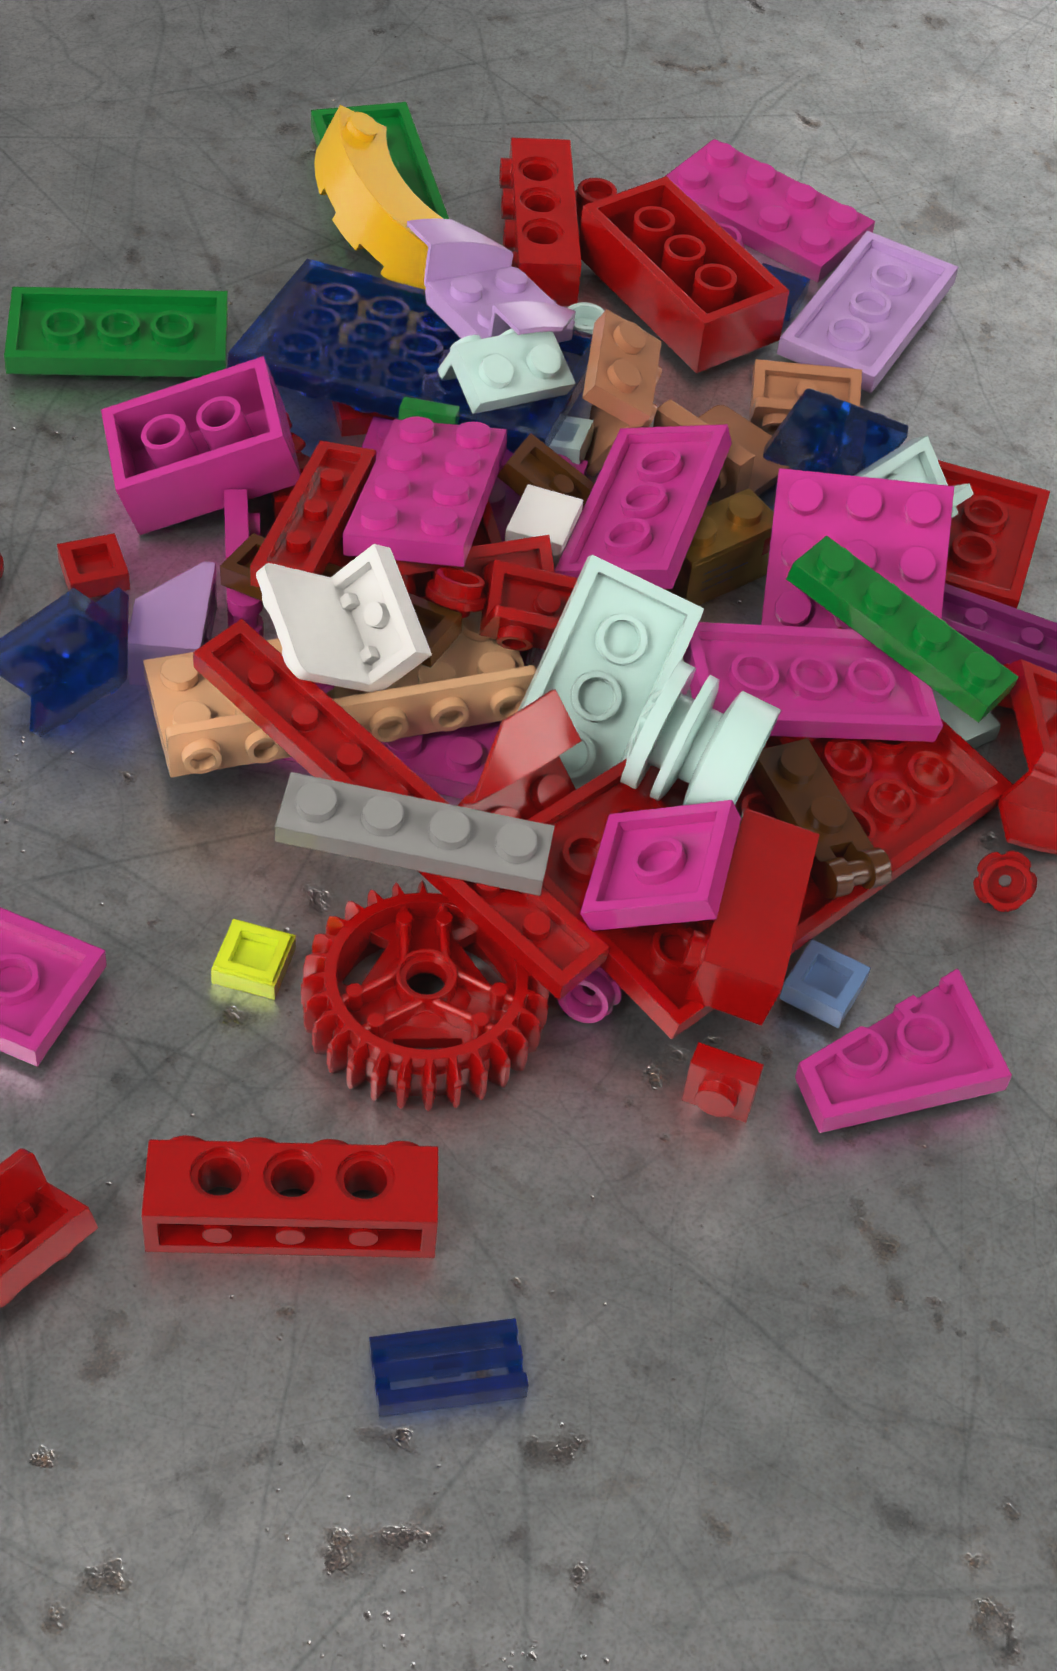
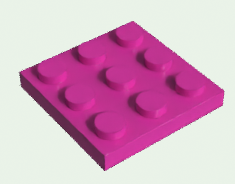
[761,468,954,629]

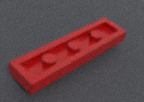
[250,440,376,587]

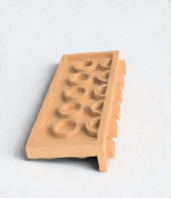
[143,610,537,778]

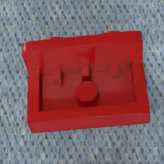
[479,559,578,651]
[0,1148,98,1308]

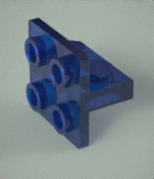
[763,388,909,476]
[0,588,129,737]

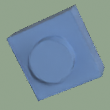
[779,939,871,1029]

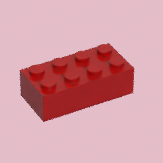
[579,176,790,373]

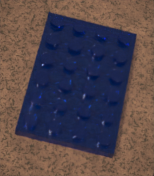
[227,259,593,453]

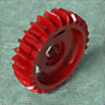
[301,880,549,1112]

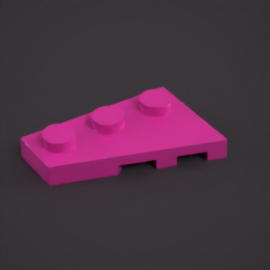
[795,968,1012,1133]

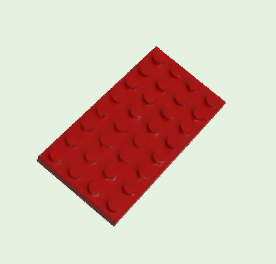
[528,626,1013,1040]

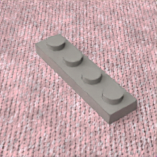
[275,772,555,896]

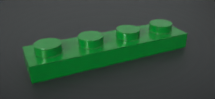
[786,536,1019,723]

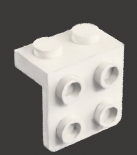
[256,544,432,692]

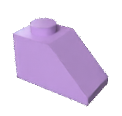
[117,561,217,686]

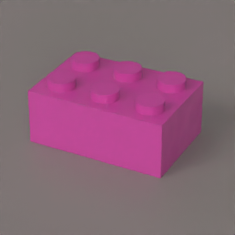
[101,356,301,535]

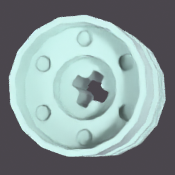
[620,660,781,805]

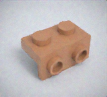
[749,359,864,441]

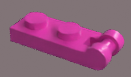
[224,489,264,637]

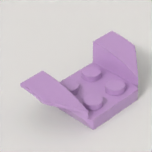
[407,218,576,343]

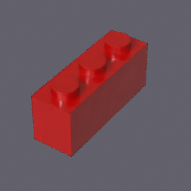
[681,808,820,1026]

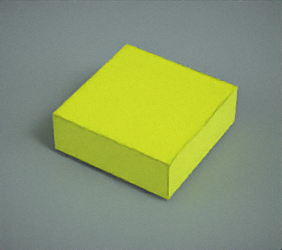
[211,919,296,1000]

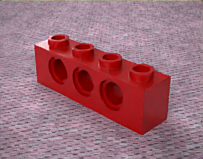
[499,137,582,306]
[141,1135,438,1258]

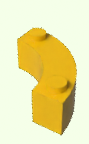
[314,105,443,304]

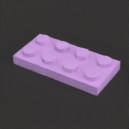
[777,231,959,393]

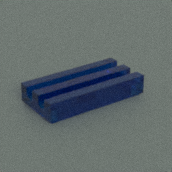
[369,1318,529,1417]

